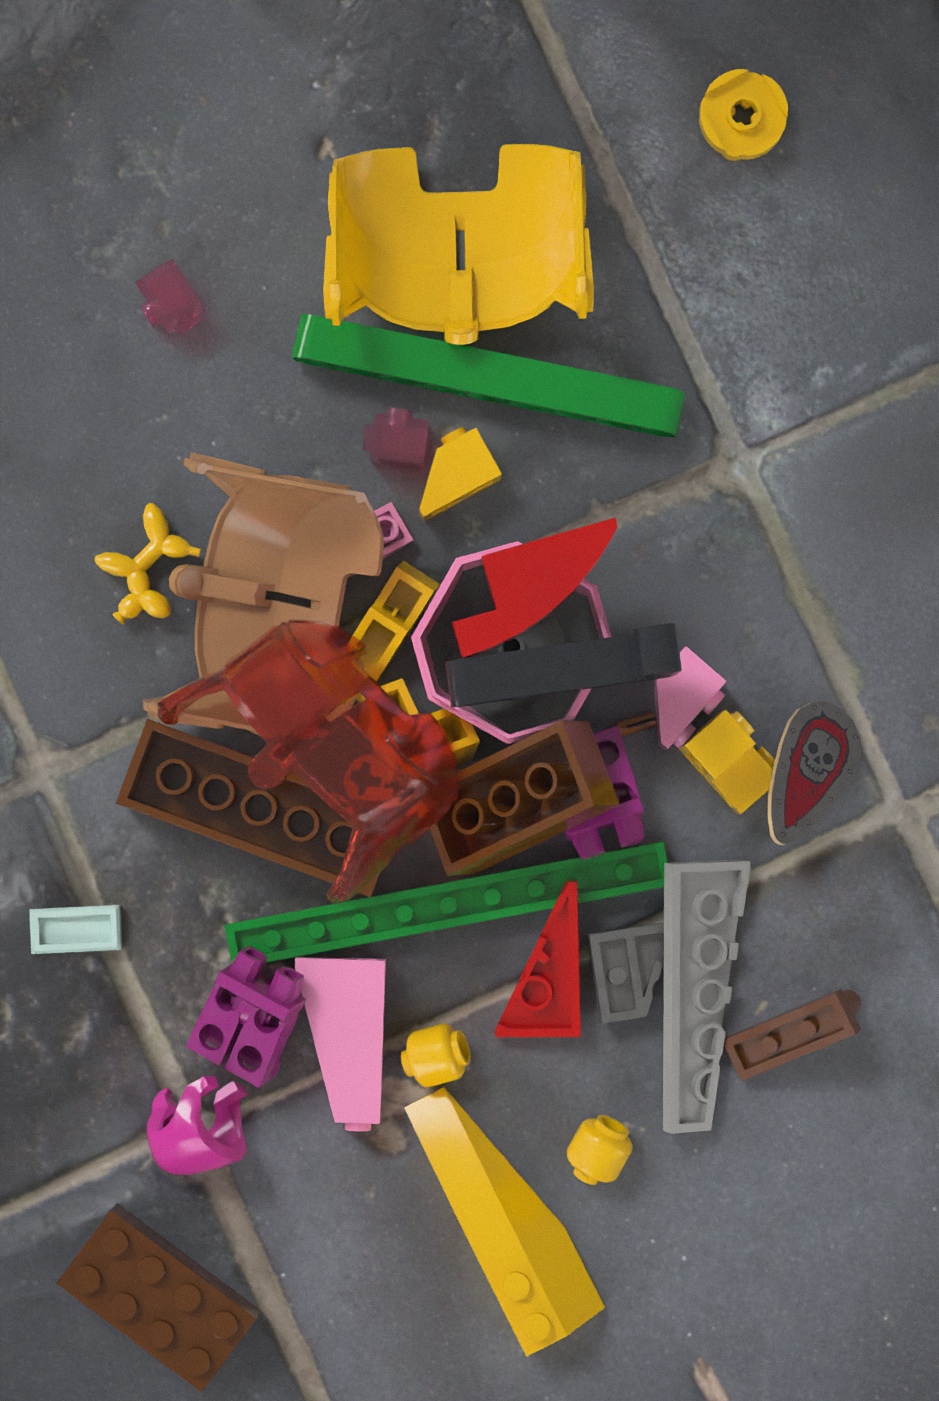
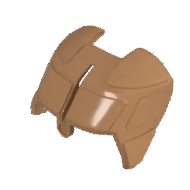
[142,452,384,741]

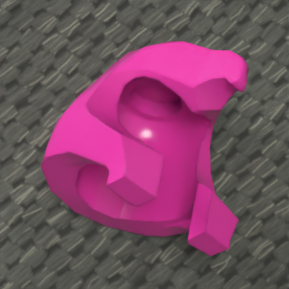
[146,1076,248,1175]

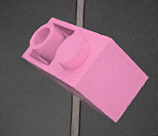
[654,646,727,750]

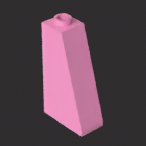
[295,956,386,1131]

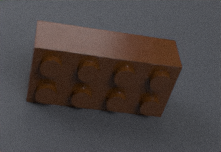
[417,720,620,876]
[56,1203,260,1393]

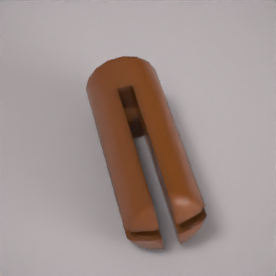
[616,712,657,736]

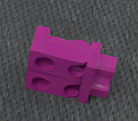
[564,725,644,860]
[185,946,306,1088]

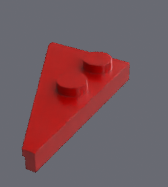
[495,879,582,1037]

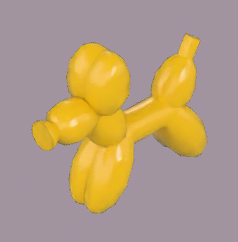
[95,503,201,625]

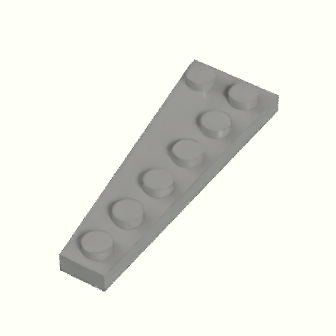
[663,860,750,1134]

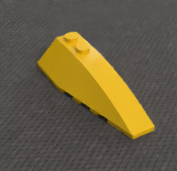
[404,1087,605,1357]

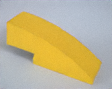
[343,561,441,701]

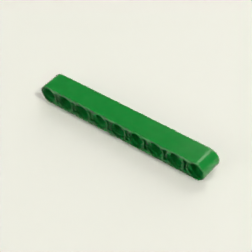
[291,314,686,438]

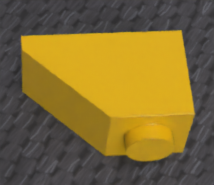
[419,427,502,522]

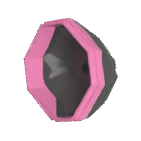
[411,541,611,744]

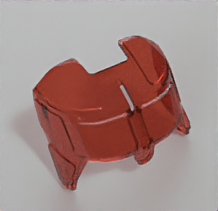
[157,619,458,903]

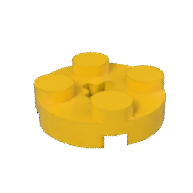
[699,69,788,161]

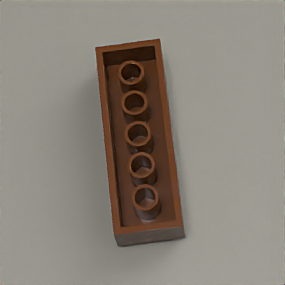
[116,719,402,897]

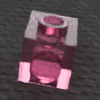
[135,259,205,335]
[363,408,429,470]

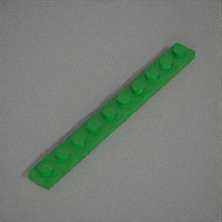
[224,841,668,964]

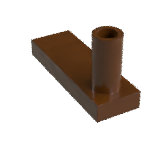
[724,989,862,1081]

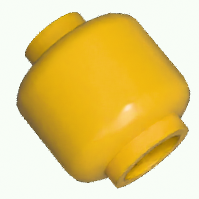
[401,1023,471,1087]
[566,1115,633,1185]

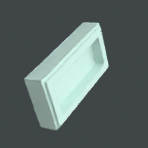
[29,905,122,954]

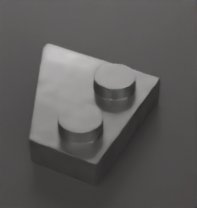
[587,922,664,1024]

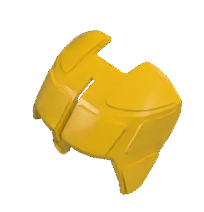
[323,144,594,345]

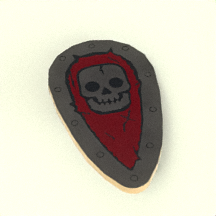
[768,702,862,845]

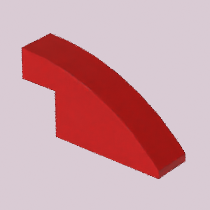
[452,518,618,658]

